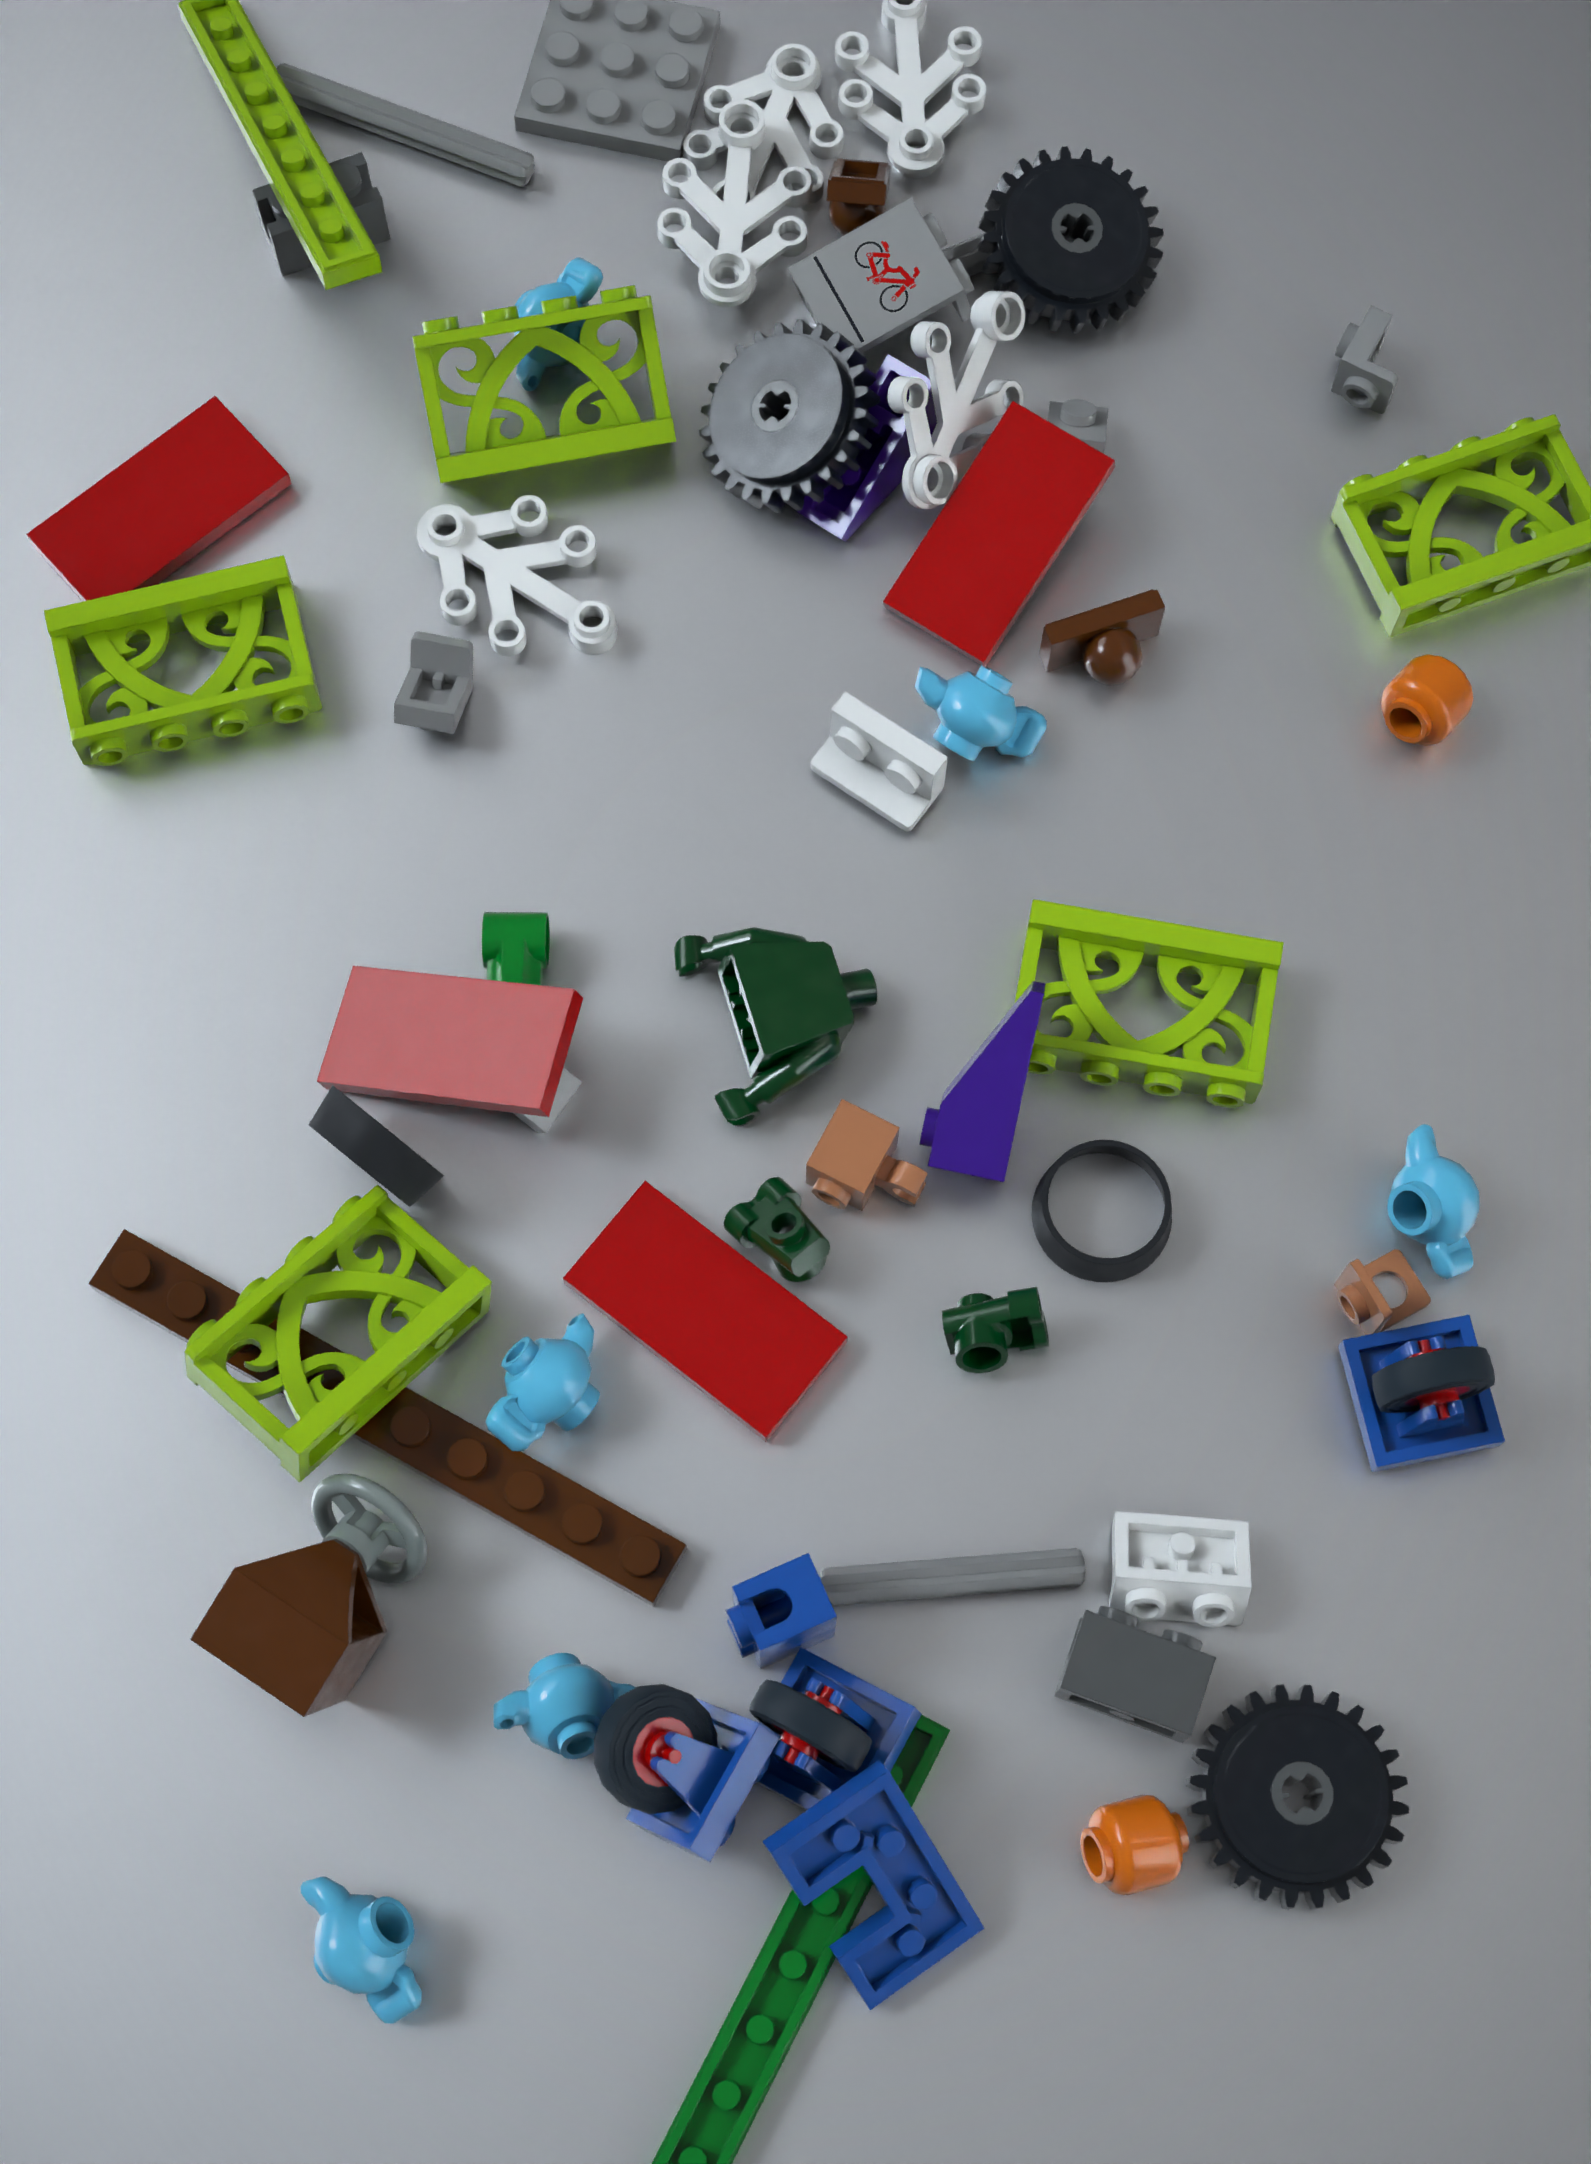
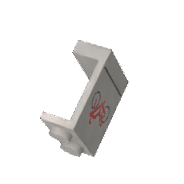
[788,198,974,368]

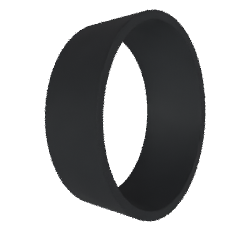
[308,1085,444,1207]
[1031,1140,1172,1282]

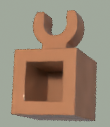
[806,1099,928,1211]

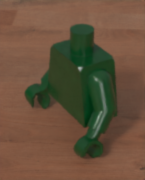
[674,927,877,1126]

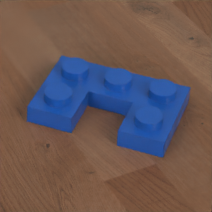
[762,1760,984,2010]

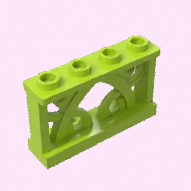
[412,285,676,483]
[1330,414,1591,638]
[44,555,322,766]
[1014,899,1284,1108]
[184,1185,492,1483]

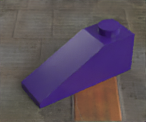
[796,354,937,542]
[919,981,1045,1182]

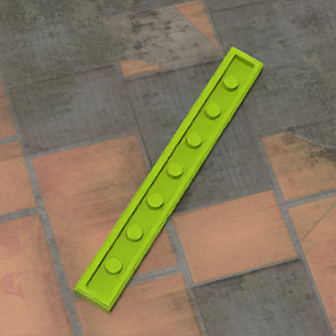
[178,0,383,290]

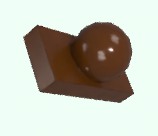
[826,158,891,236]
[1039,589,1165,686]

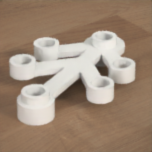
[835,0,986,179]
[683,43,844,205]
[657,99,812,307]
[887,291,1025,510]
[416,495,618,657]

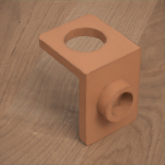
[1334,1249,1431,1335]

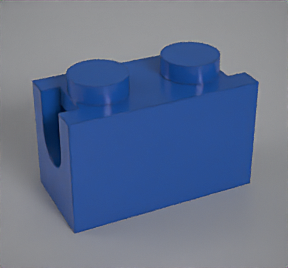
[725,1553,837,1669]

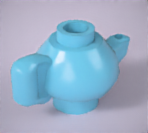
[514,257,603,392]
[914,665,1047,761]
[1387,1124,1480,1279]
[486,1313,600,1451]
[493,1653,636,1759]
[301,1876,422,2024]

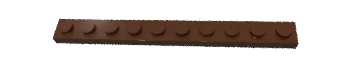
[88,1229,687,1607]

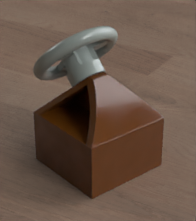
[190,1474,427,1717]

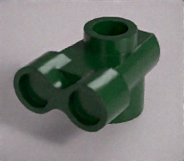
[724,1177,830,1282]
[942,1287,1049,1373]

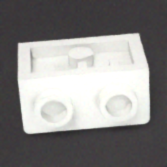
[811,691,948,832]
[1109,1511,1252,1627]

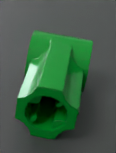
[482,912,550,985]

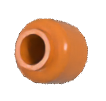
[1380,654,1474,746]
[1080,1795,1189,1895]

